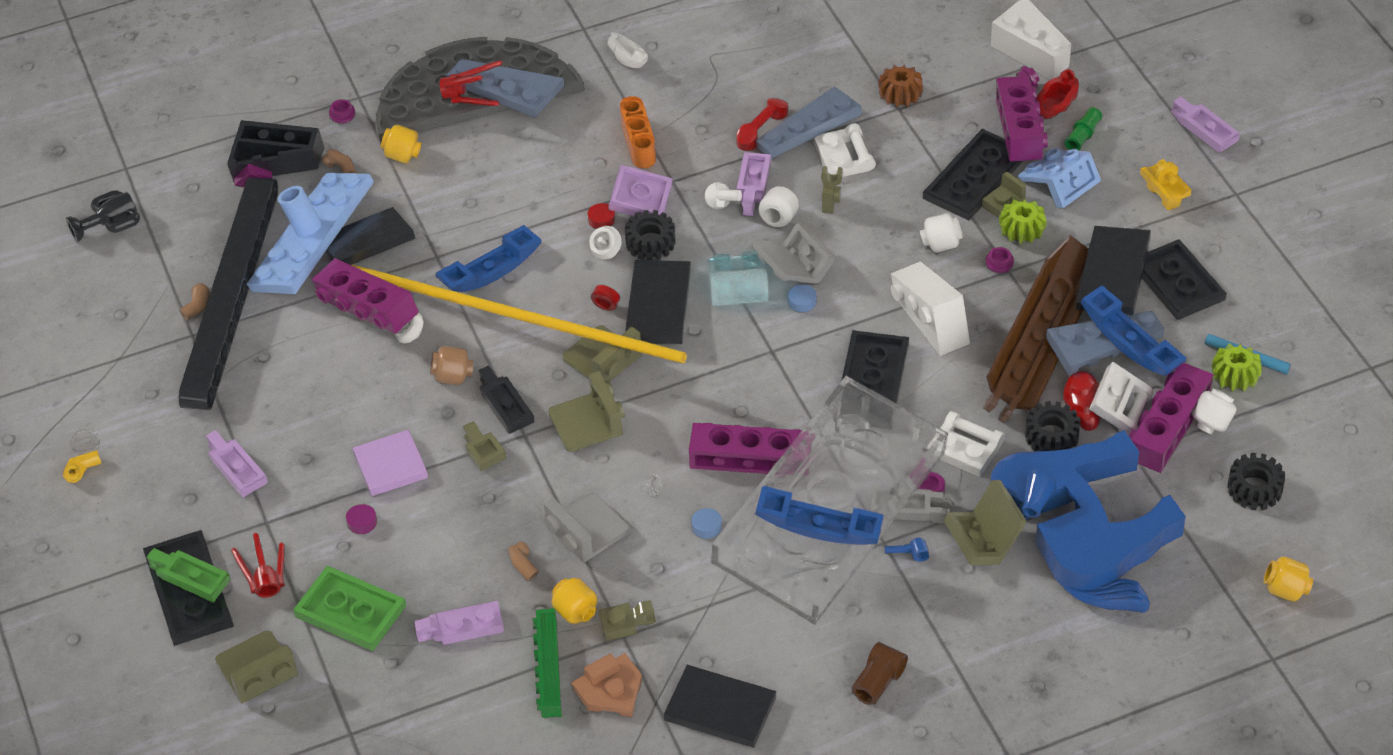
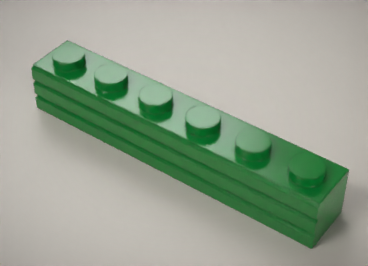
[532,608,562,718]

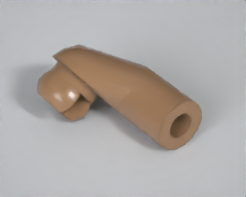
[322,149,357,173]
[180,283,210,321]
[508,541,539,582]

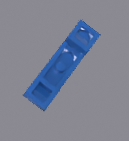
[436,225,541,292]
[1081,285,1187,376]
[755,486,884,545]

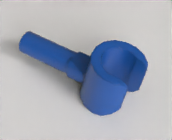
[885,537,929,562]

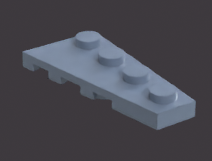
[446,59,564,118]
[756,86,863,159]
[1046,311,1165,376]

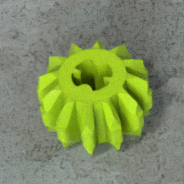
[999,199,1047,245]
[1211,343,1262,392]

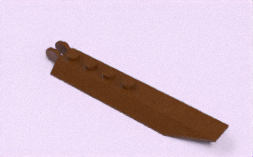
[983,235,1089,423]

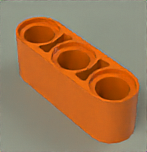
[620,96,656,169]

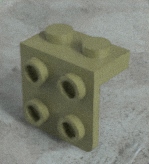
[563,325,642,381]
[548,371,625,452]
[943,480,1026,565]
[215,630,298,704]

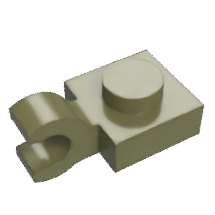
[821,166,843,214]
[463,421,507,471]
[599,600,656,642]

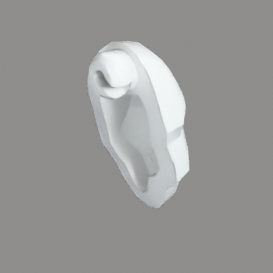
[607,32,648,68]

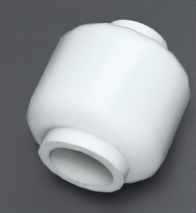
[759,186,799,227]
[920,213,963,253]
[1192,388,1237,435]

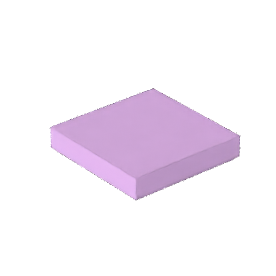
[608,164,673,216]
[353,429,428,497]

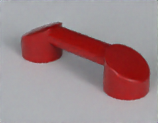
[736,98,789,151]

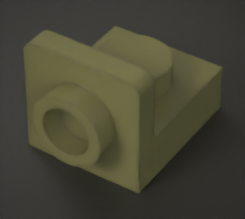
[982,172,1026,218]

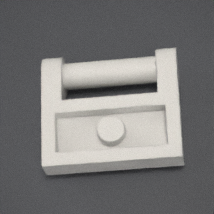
[814,123,876,177]
[1089,362,1153,436]
[927,411,1005,477]

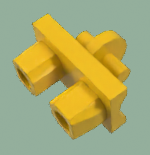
[1140,159,1191,210]

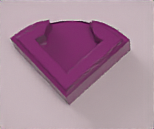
[234,164,272,188]

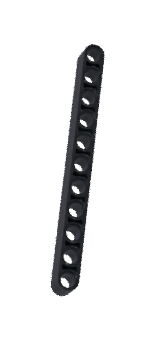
[178,177,278,410]

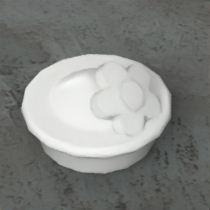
[589,226,622,260]
[394,313,424,344]

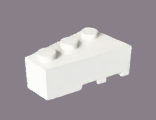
[991,0,1071,79]
[890,261,970,356]

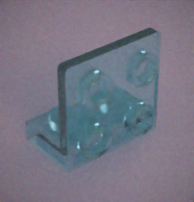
[707,251,769,306]

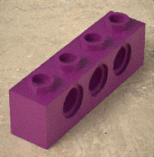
[996,76,1048,161]
[312,258,419,334]
[1129,363,1214,473]
[688,423,812,477]

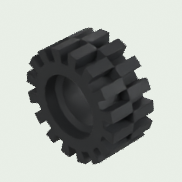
[625,210,676,260]
[1025,401,1080,452]
[1227,453,1285,510]

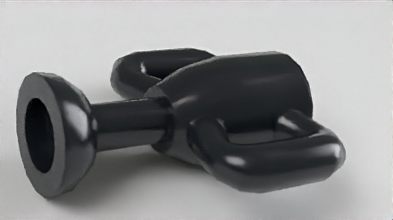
[66,190,140,242]

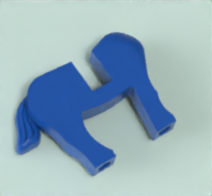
[991,430,1186,613]

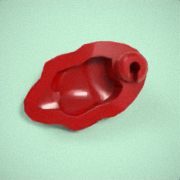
[1036,69,1079,120]
[1063,371,1101,431]

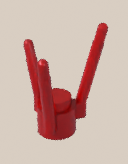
[440,60,502,106]
[231,533,285,598]

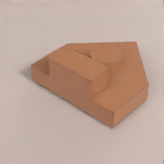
[571,653,642,717]

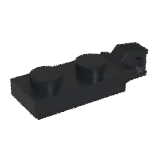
[479,365,535,434]

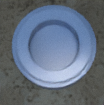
[788,285,817,312]
[691,508,722,539]

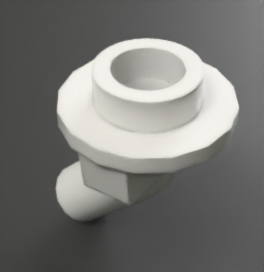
[705,182,742,210]

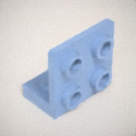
[1018,148,1101,208]

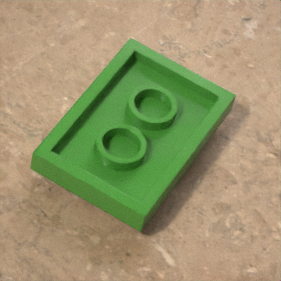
[293,565,406,651]

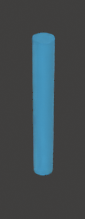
[1205,334,1291,375]

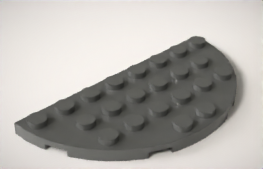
[376,37,585,142]

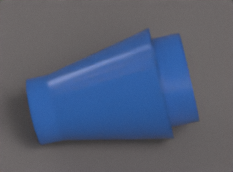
[1022,469,1056,518]

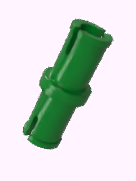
[1065,107,1102,151]

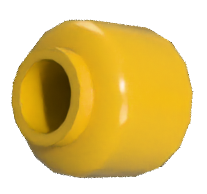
[380,124,422,164]
[1263,556,1313,602]
[551,578,598,624]

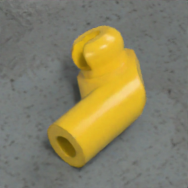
[63,450,102,483]

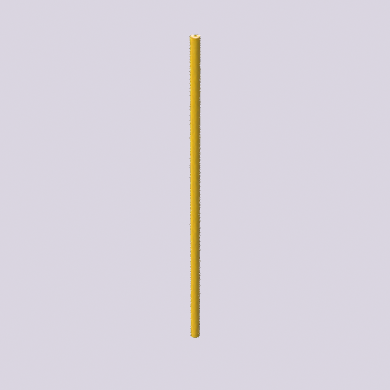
[351,264,687,364]

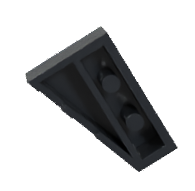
[227,120,325,182]

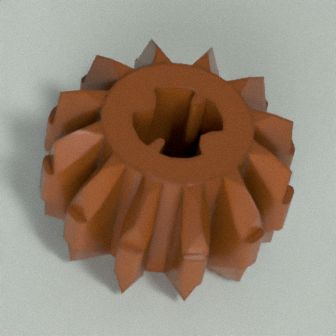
[878,64,923,108]

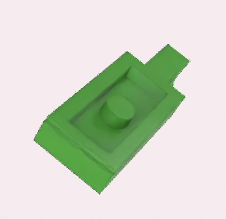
[147,548,231,602]

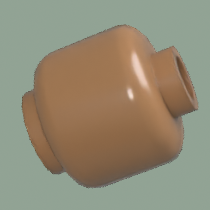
[430,346,474,385]

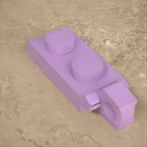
[1171,96,1240,153]
[737,152,771,216]
[206,430,268,498]
[414,601,504,645]

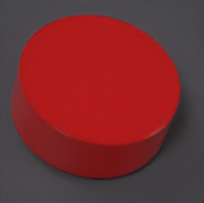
[587,203,615,229]
[591,285,621,311]

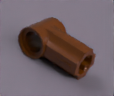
[852,641,908,705]

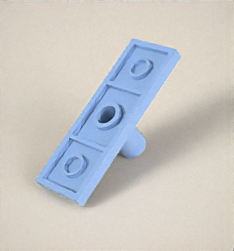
[247,173,374,294]

